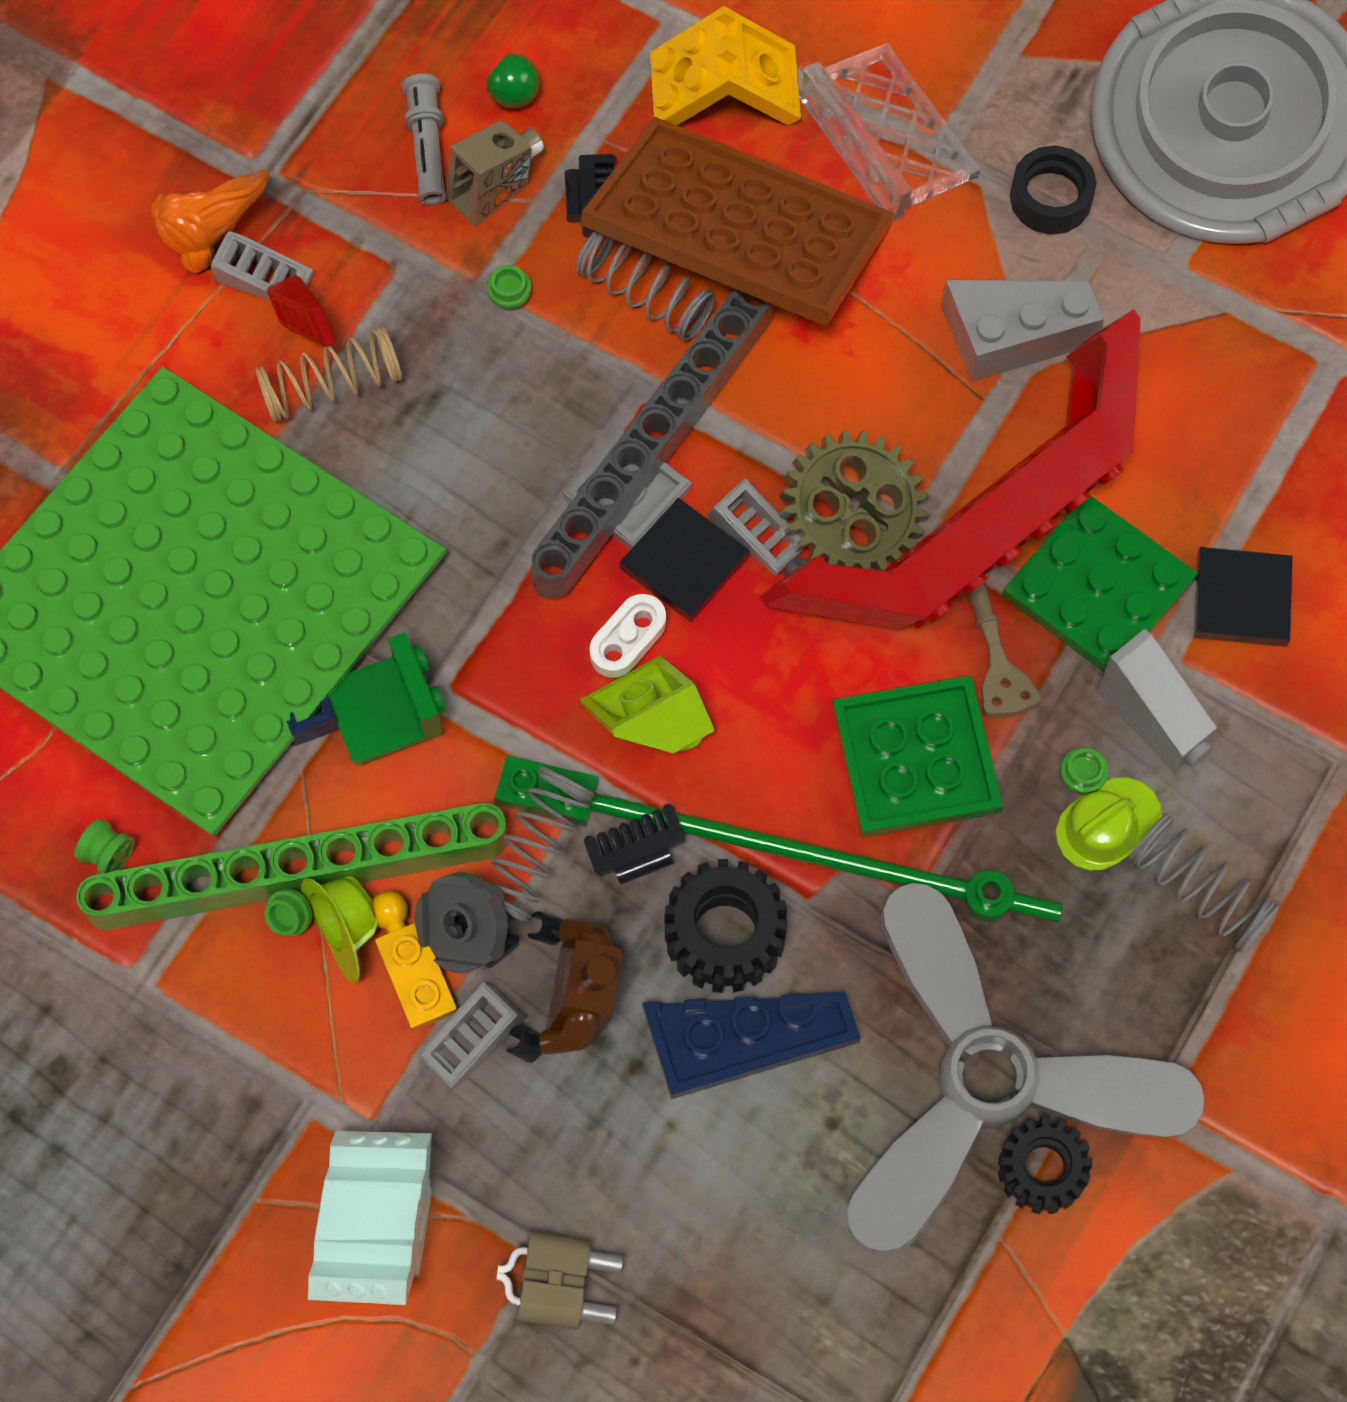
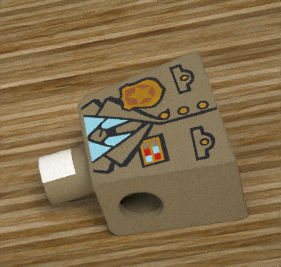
[446,121,544,227]

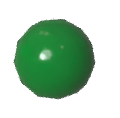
[486,53,540,109]

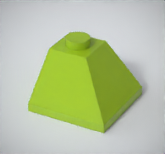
[580,655,715,753]

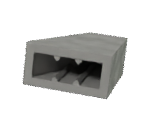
[1097,628,1217,773]

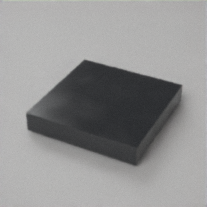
[620,498,750,622]
[1194,547,1293,647]

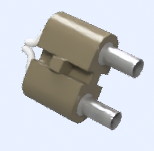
[496,1232,623,1330]

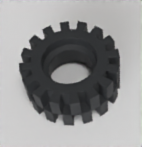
[998,1117,1093,1214]

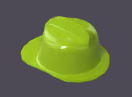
[1056,777,1162,871]
[301,876,378,985]

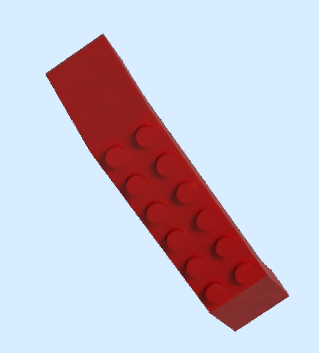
[759,309,1141,630]

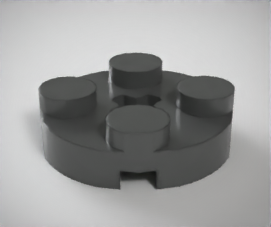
[415,872,508,973]

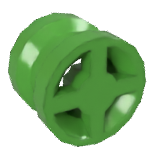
[74,818,135,874]

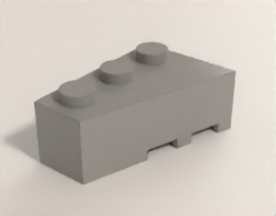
[941,280,1104,382]

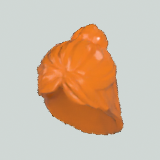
[151,169,270,273]

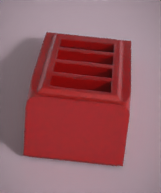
[267,275,335,347]

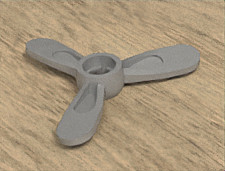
[847,883,1205,1255]

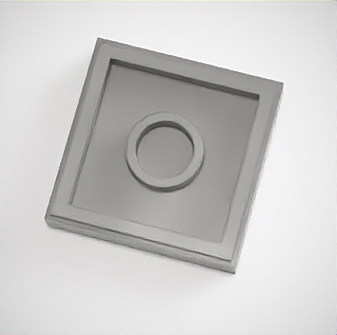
[563,430,692,550]

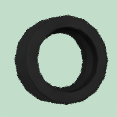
[1010,145,1097,234]

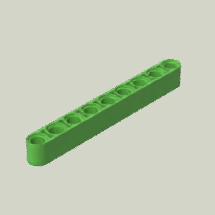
[76,803,508,930]

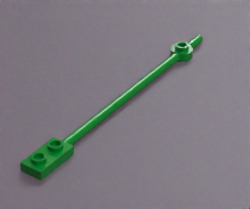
[494,755,1063,923]

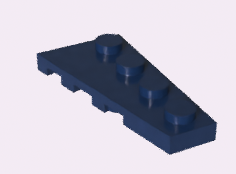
[642,992,861,1100]

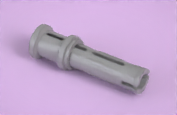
[401,74,447,205]

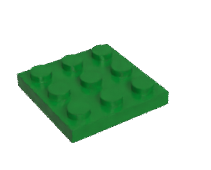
[1001,496,1198,672]
[832,675,1003,838]

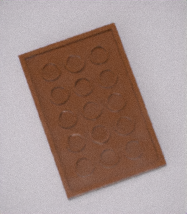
[580,117,894,326]

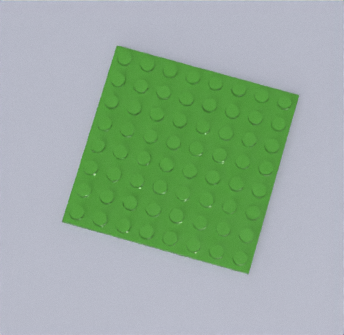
[0,366,447,838]

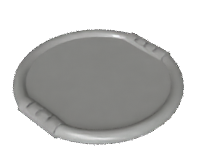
[1091,0,1347,244]

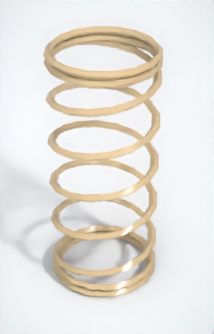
[255,326,402,423]

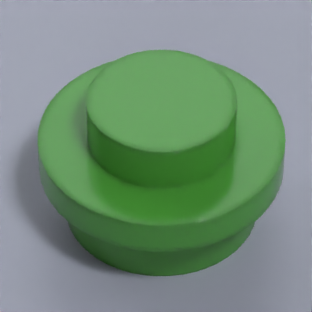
[487,265,531,309]
[1060,748,1109,795]
[264,888,312,936]

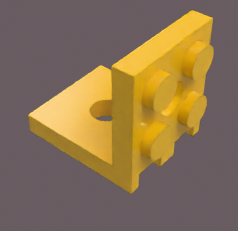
[650,6,801,126]

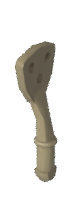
[966,584,1041,717]

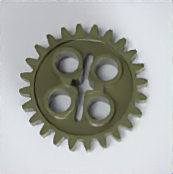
[779,430,929,571]

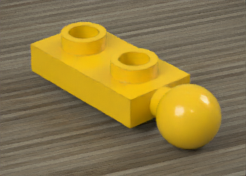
[372,891,457,1032]

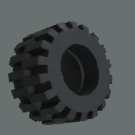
[664,859,788,993]

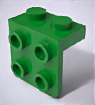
[329,632,446,765]

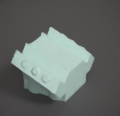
[308,1131,432,1305]

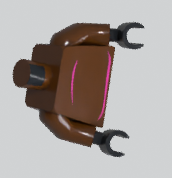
[506,911,623,1063]

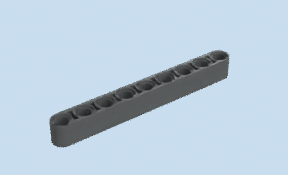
[532,289,775,599]

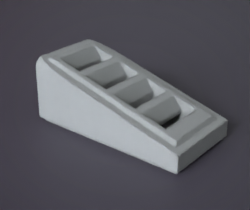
[211,231,314,301]
[707,478,805,576]
[418,982,526,1089]

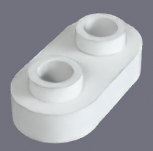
[589,594,666,678]

